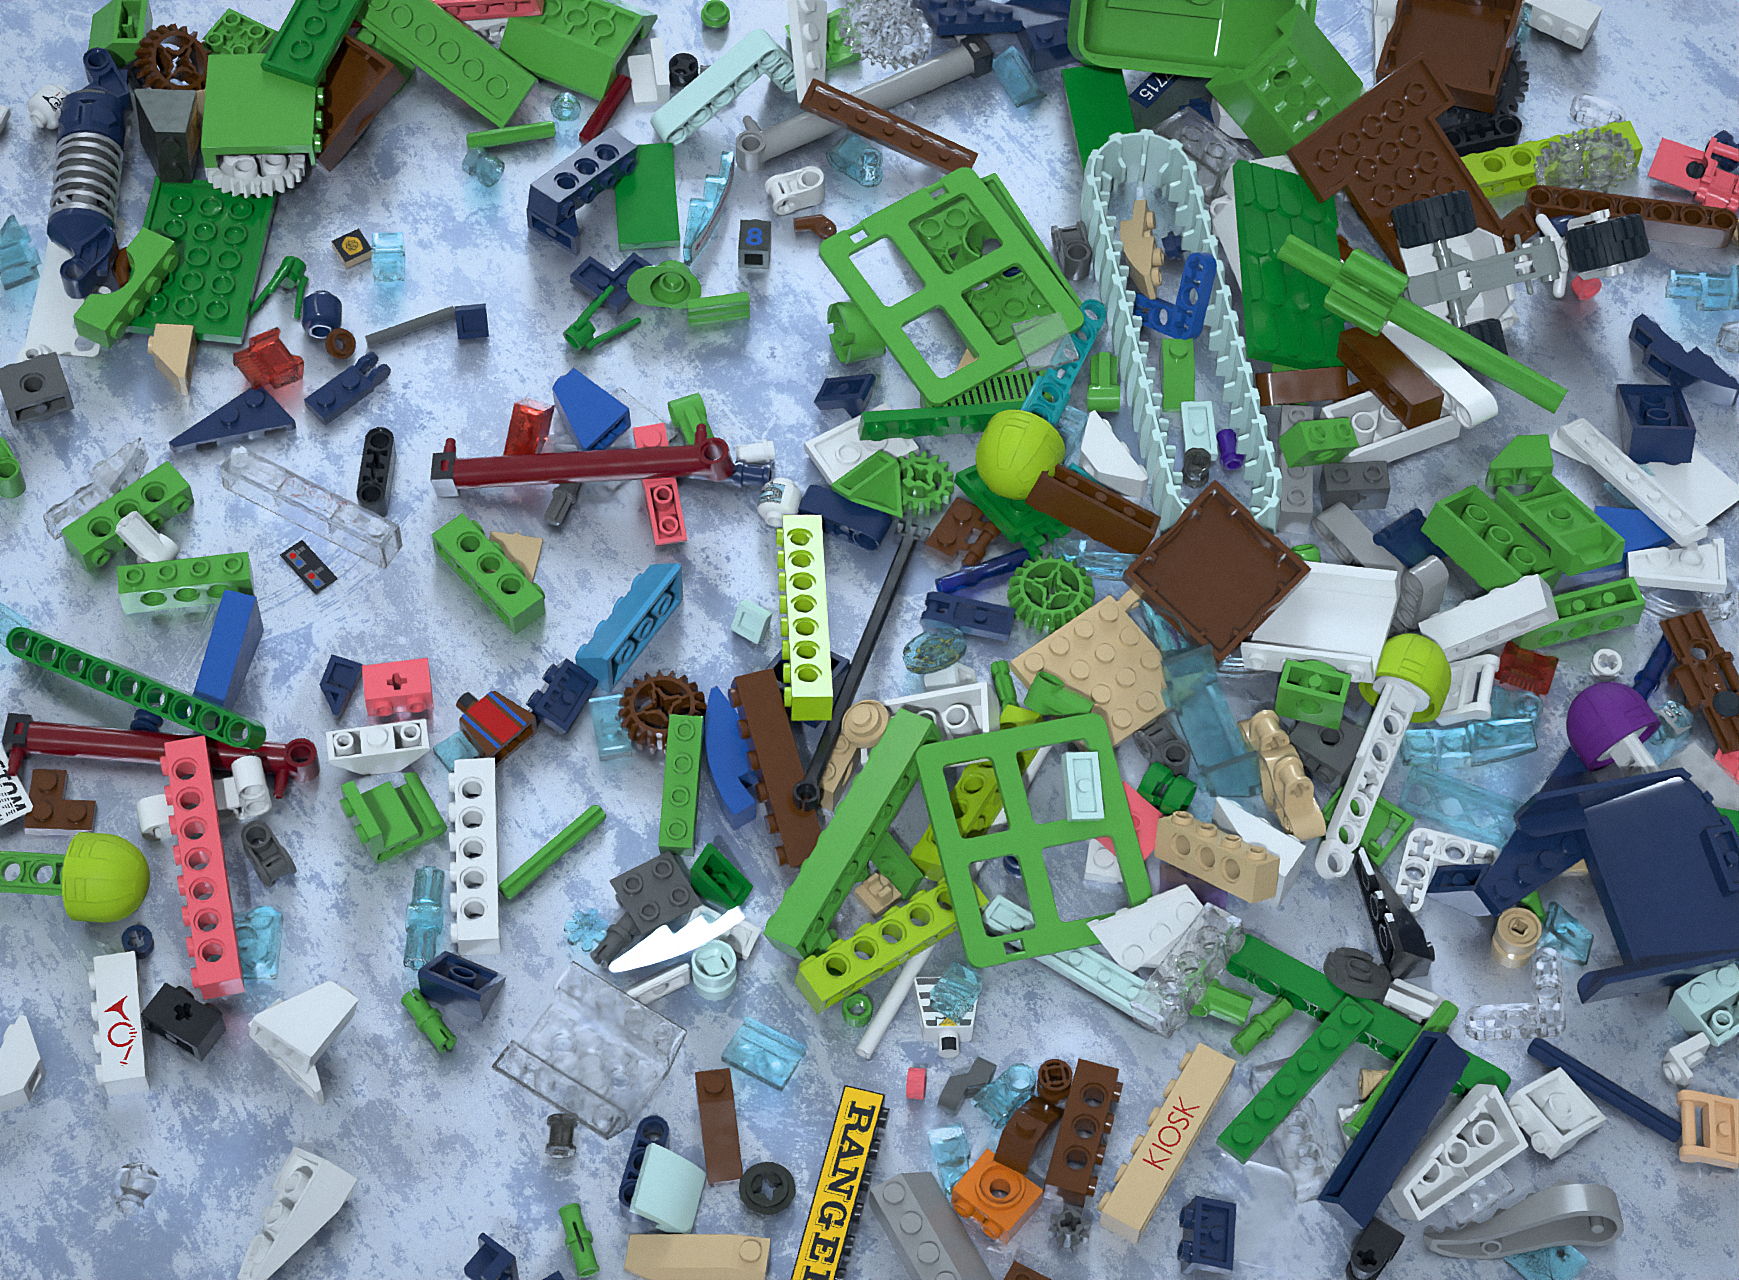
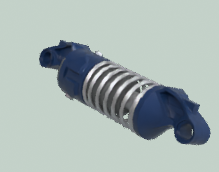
[47,47,134,299]

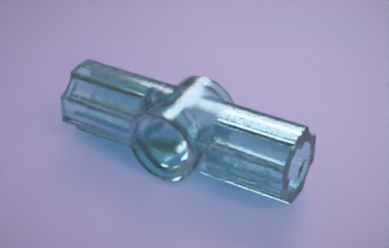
[403,866,446,971]

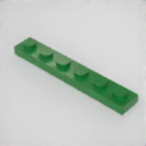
[857,399,1046,441]
[1216,996,1375,1165]

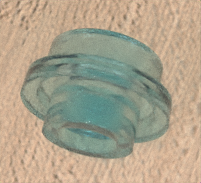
[550,93,581,122]

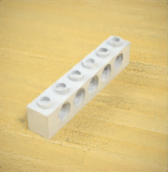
[448,758,501,956]

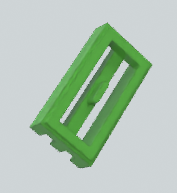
[686,292,750,327]

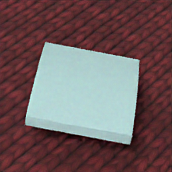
[629,1143,706,1234]

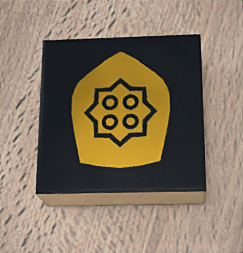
[331,228,374,269]

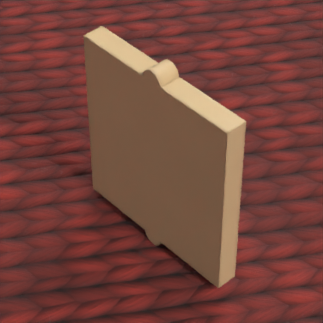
[486,531,543,584]

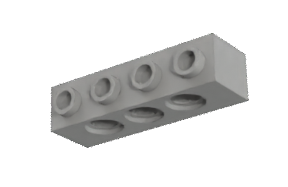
[1276,404,1313,534]

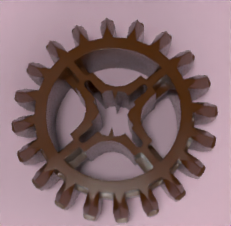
[133,23,213,91]
[618,669,707,756]

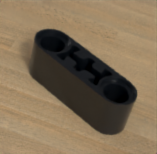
[1442,114,1522,157]
[356,427,397,522]

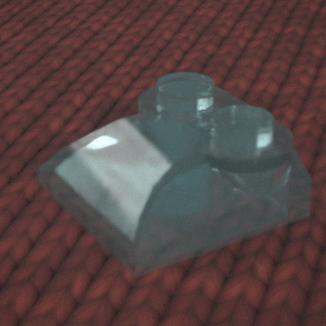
[209,906,284,980]

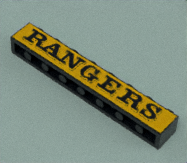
[790,1085,890,1280]

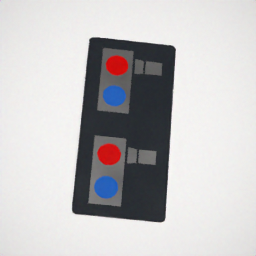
[280,540,338,594]

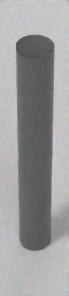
[365,305,456,348]

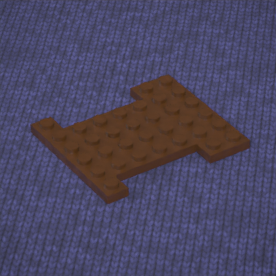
[1285,51,1540,297]

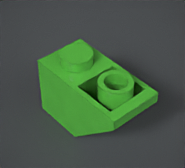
[1485,434,1554,487]

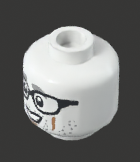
[28,84,70,129]

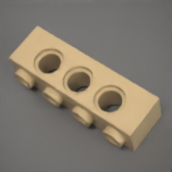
[1154,811,1280,904]

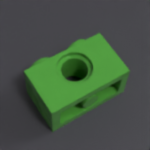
[1278,417,1359,468]

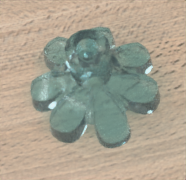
[564,908,609,952]

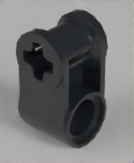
[1345,1217,1406,1280]

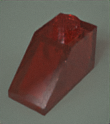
[503,397,555,455]

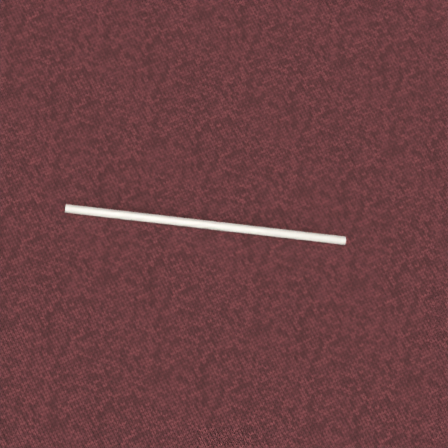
[855,717,1053,1059]

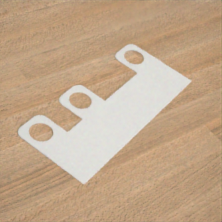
[25,218,126,357]

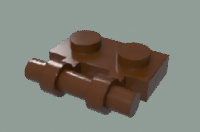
[924,497,1000,571]

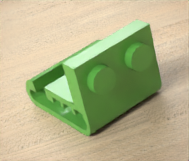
[339,772,447,864]

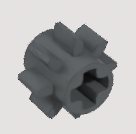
[1047,1205,1092,1253]

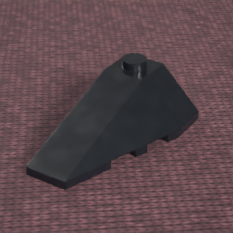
[1352,847,1435,982]

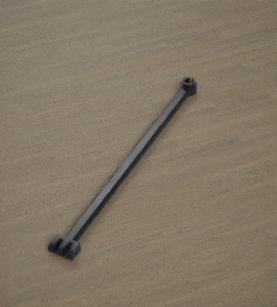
[792,520,931,812]

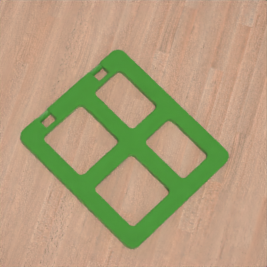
[819,167,1084,407]
[914,713,1153,969]

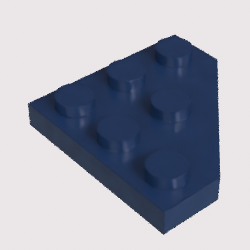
[913,0,1022,36]

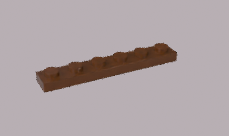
[800,78,979,175]

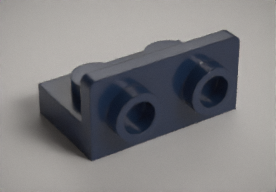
[526,658,598,735]
[1177,1196,1236,1275]

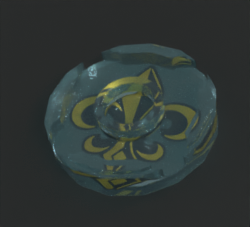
[902,627,967,674]

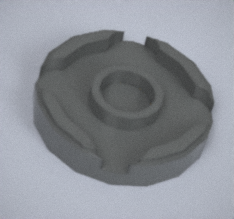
[1323,947,1391,999]

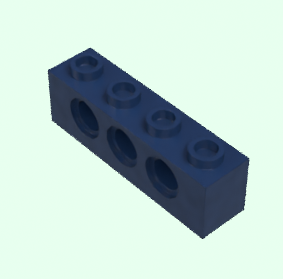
[527,128,638,226]

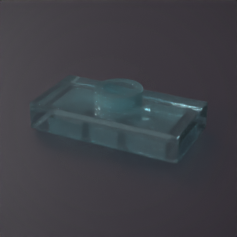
[589,694,633,762]

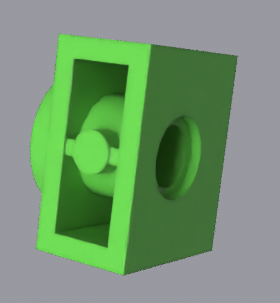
[1274,659,1352,730]

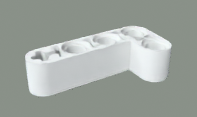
[136,756,272,840]

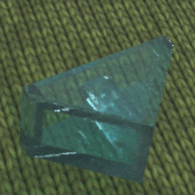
[1534,901,1594,966]

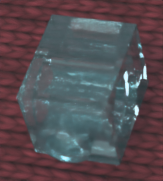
[371,232,406,283]
[929,961,983,1024]

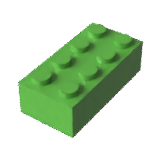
[1421,484,1563,592]

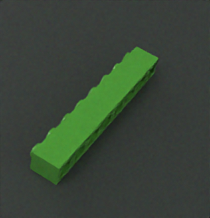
[763,708,943,961]

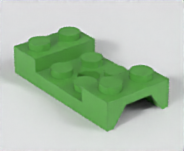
[1495,473,1626,577]

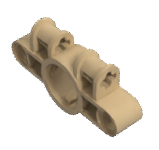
[1236,710,1326,842]

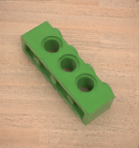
[61,461,194,572]
[432,513,546,635]
[117,551,255,614]
[1511,577,1646,654]
[658,714,705,856]

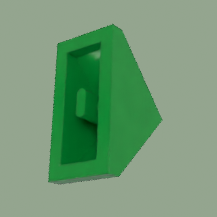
[690,843,754,913]

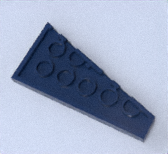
[1474,747,1597,918]

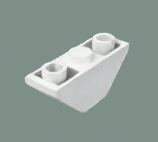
[1079,410,1149,498]
[326,719,430,776]
[0,1014,46,1113]

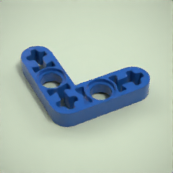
[1133,252,1217,340]

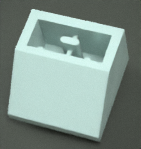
[1667,963,1739,1047]

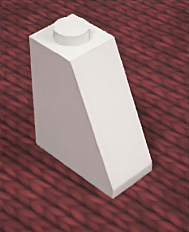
[249,980,359,1074]

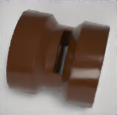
[1036,1059,1073,1105]

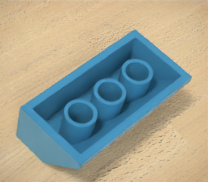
[575,563,683,694]

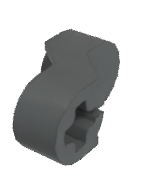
[937,1057,997,1116]

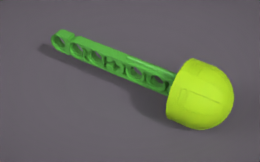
[0,832,150,923]

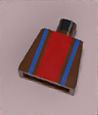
[456,691,537,768]

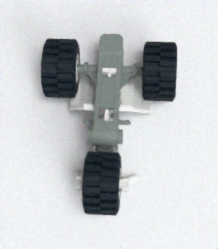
[1391,189,1650,371]

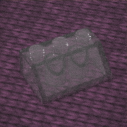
[1151,106,1257,206]

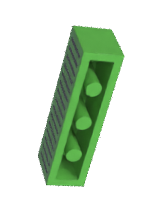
[920,366,1052,408]

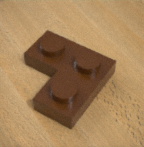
[24,769,98,836]

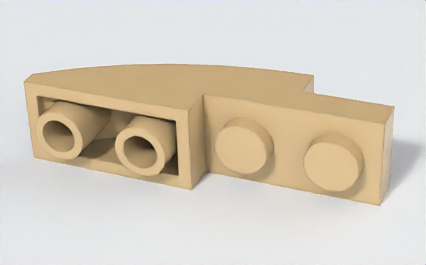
[1120,199,1164,300]

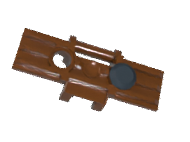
[1659,610,1739,754]

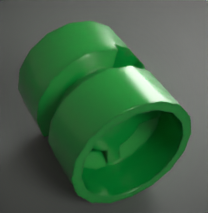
[1137,761,1198,816]

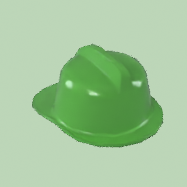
[627,260,701,309]

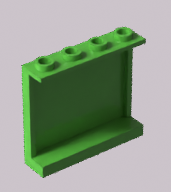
[201,53,326,168]

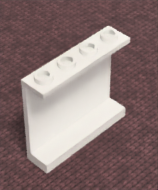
[1240,561,1401,683]

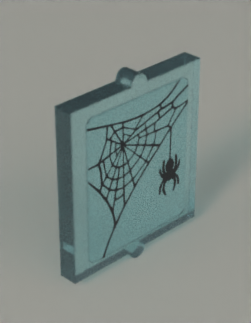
[1503,1245,1590,1280]

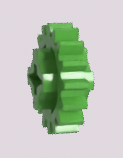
[898,451,954,517]

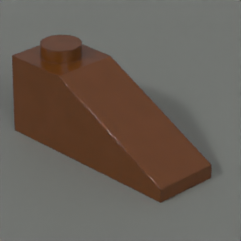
[695,1068,743,1186]
[993,1095,1065,1175]

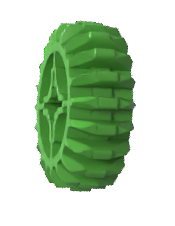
[1007,552,1095,635]

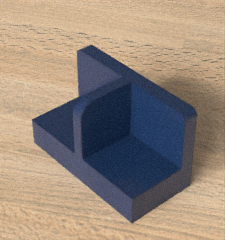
[464,1232,519,1280]

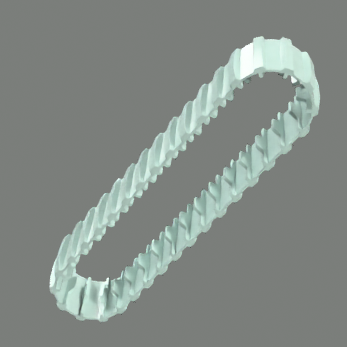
[1080,129,1282,536]

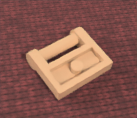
[1677,1090,1739,1169]

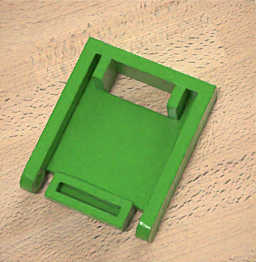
[1321,778,1415,870]

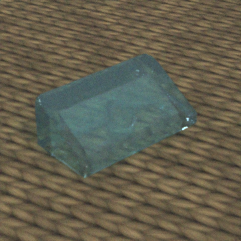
[992,46,1047,108]

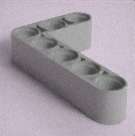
[1311,501,1449,631]

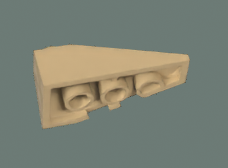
[624,1234,771,1280]

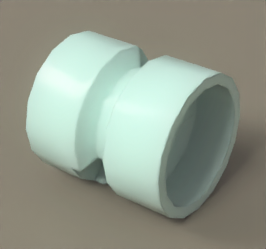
[691,940,737,1001]

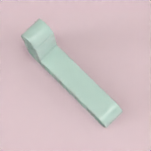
[650,29,796,147]

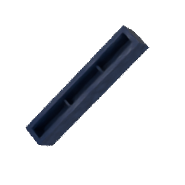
[1316,1030,1470,1230]

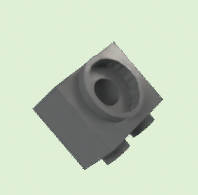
[0,352,74,427]
[1289,719,1365,789]

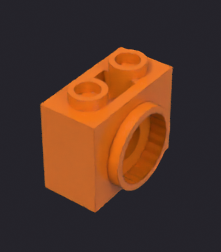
[951,1148,1043,1245]

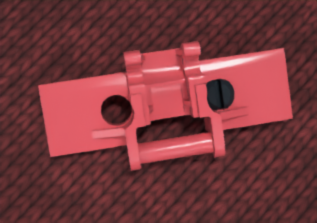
[1647,137,1739,213]

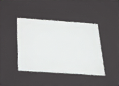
[1638,448,1739,525]

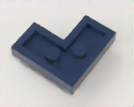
[570,252,653,314]

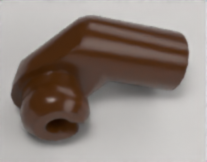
[111,247,130,289]

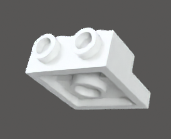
[1507,1067,1607,1160]

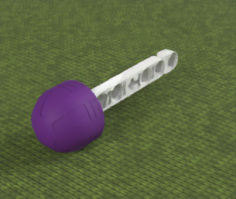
[1566,682,1661,777]

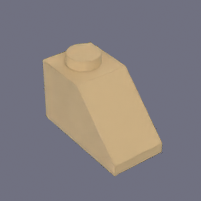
[148,324,198,395]

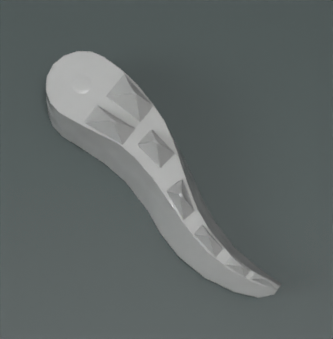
[1423,1180,1624,1260]

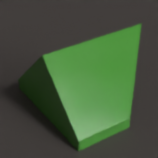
[830,450,903,518]

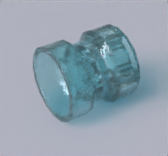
[462,146,505,187]

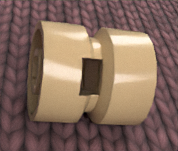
[1490,908,1542,968]

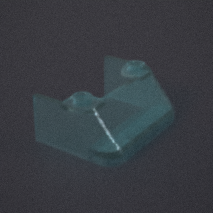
[1160,643,1263,798]

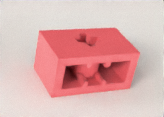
[362,658,434,717]

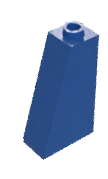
[190,589,264,727]

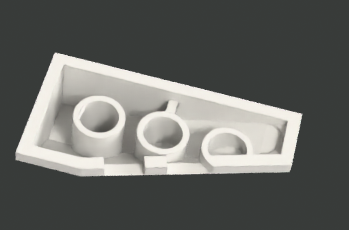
[237,1146,357,1280]

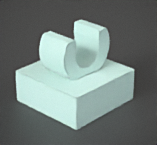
[730,599,773,645]

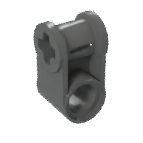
[1051,220,1091,280]
[1133,717,1191,777]
[241,821,297,889]

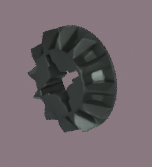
[739,1162,796,1217]

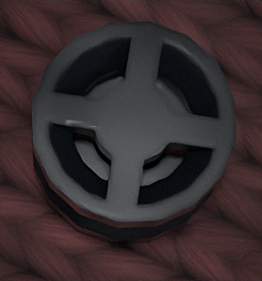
[669,53,699,91]

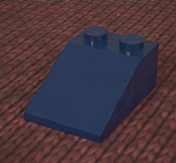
[1616,384,1696,465]

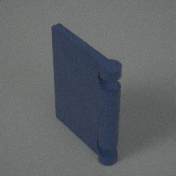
[1373,508,1448,569]

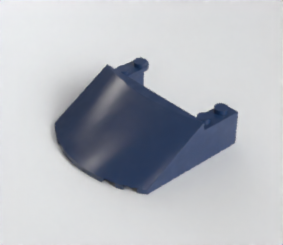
[1513,767,1739,1004]

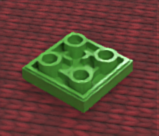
[202,8,278,55]

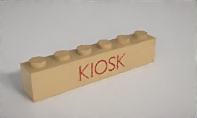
[1097,1042,1236,1245]

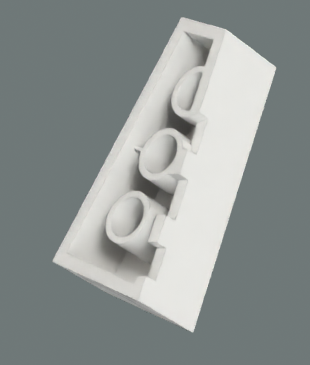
[1388,1084,1529,1221]

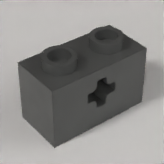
[1319,461,1391,511]

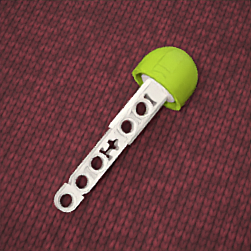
[1315,633,1452,880]

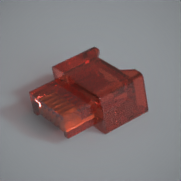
[233,327,304,390]
[1494,641,1559,697]

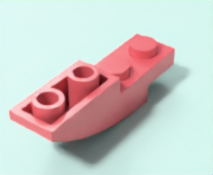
[633,423,687,546]

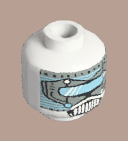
[757,478,802,527]

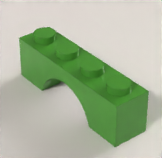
[73,227,179,349]

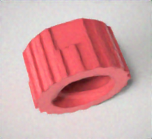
[1571,275,1602,301]
[906,1067,927,1100]

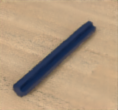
[1527,1036,1682,1142]

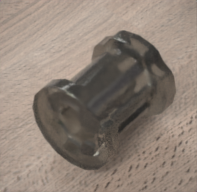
[1181,447,1211,488]
[545,1113,578,1158]

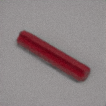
[579,74,632,145]

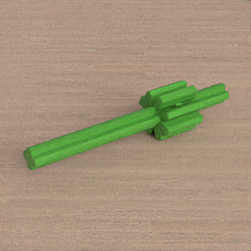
[1277,234,1568,414]

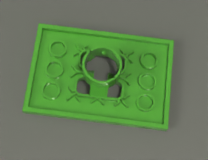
[909,172,1082,358]

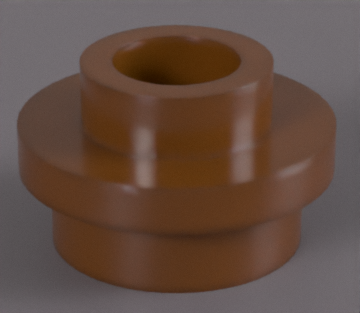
[325,328,356,360]

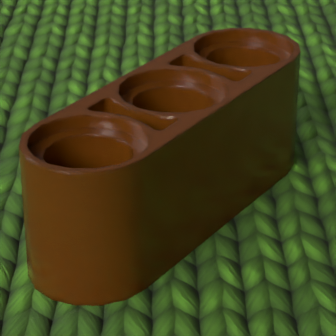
[1255,366,1349,406]

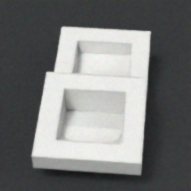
[681,904,761,960]

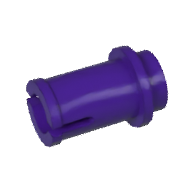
[1216,429,1244,471]

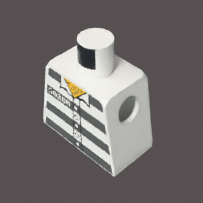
[913,977,980,1058]

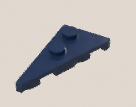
[169,382,296,453]

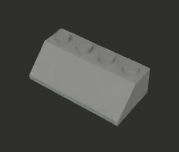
[869,1172,994,1280]

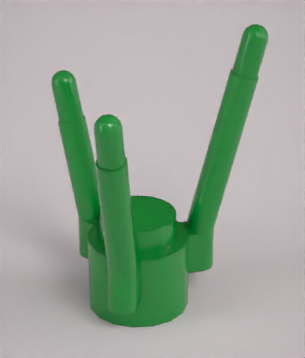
[248,256,309,319]
[563,285,641,351]

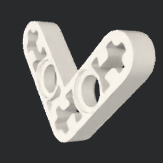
[1394,828,1500,918]

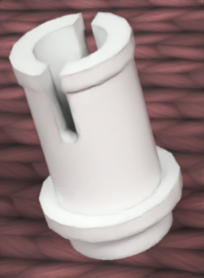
[735,438,776,464]

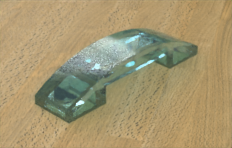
[1052,538,1140,581]

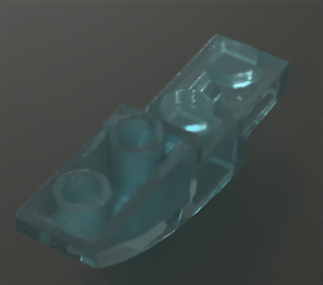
[1665,265,1739,311]
[1399,719,1538,771]

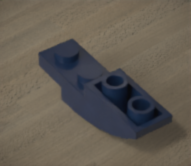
[1628,313,1739,407]

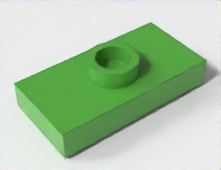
[870,830,924,901]

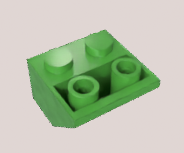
[88,0,153,66]

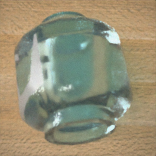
[1648,701,1694,749]

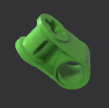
[0,436,26,498]

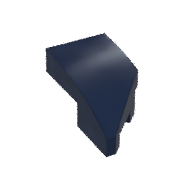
[319,654,363,718]

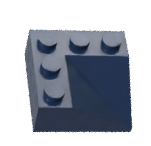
[1004,0,1080,73]

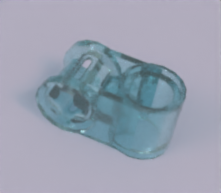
[826,133,883,188]
[1478,687,1544,733]
[971,1063,1036,1130]

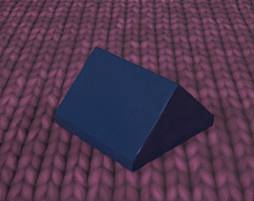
[417,951,506,1022]

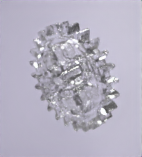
[837,0,934,71]
[1534,128,1635,193]

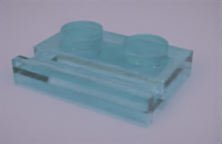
[721,1016,807,1092]

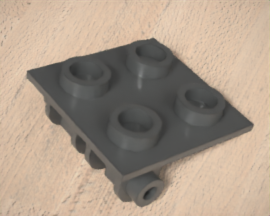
[609,851,702,936]

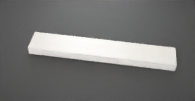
[1557,418,1709,547]

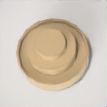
[842,700,891,749]

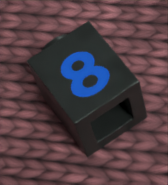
[738,219,771,269]

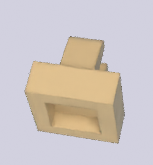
[854,871,902,920]

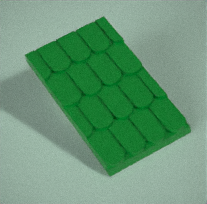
[1212,159,1348,372]

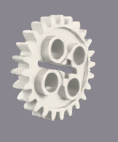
[205,153,306,198]

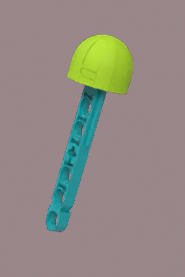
[975,299,1107,500]

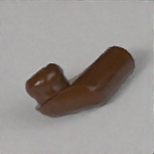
[793,214,837,240]

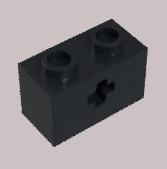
[140,982,226,1062]

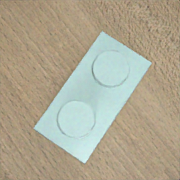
[1180,401,1218,461]
[1061,752,1104,822]

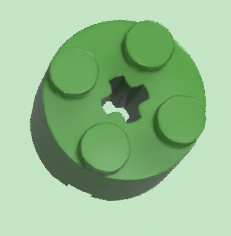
[827,299,886,364]

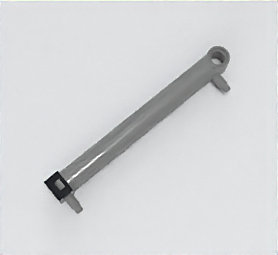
[736,34,993,173]

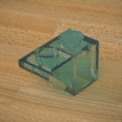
[0,215,42,291]

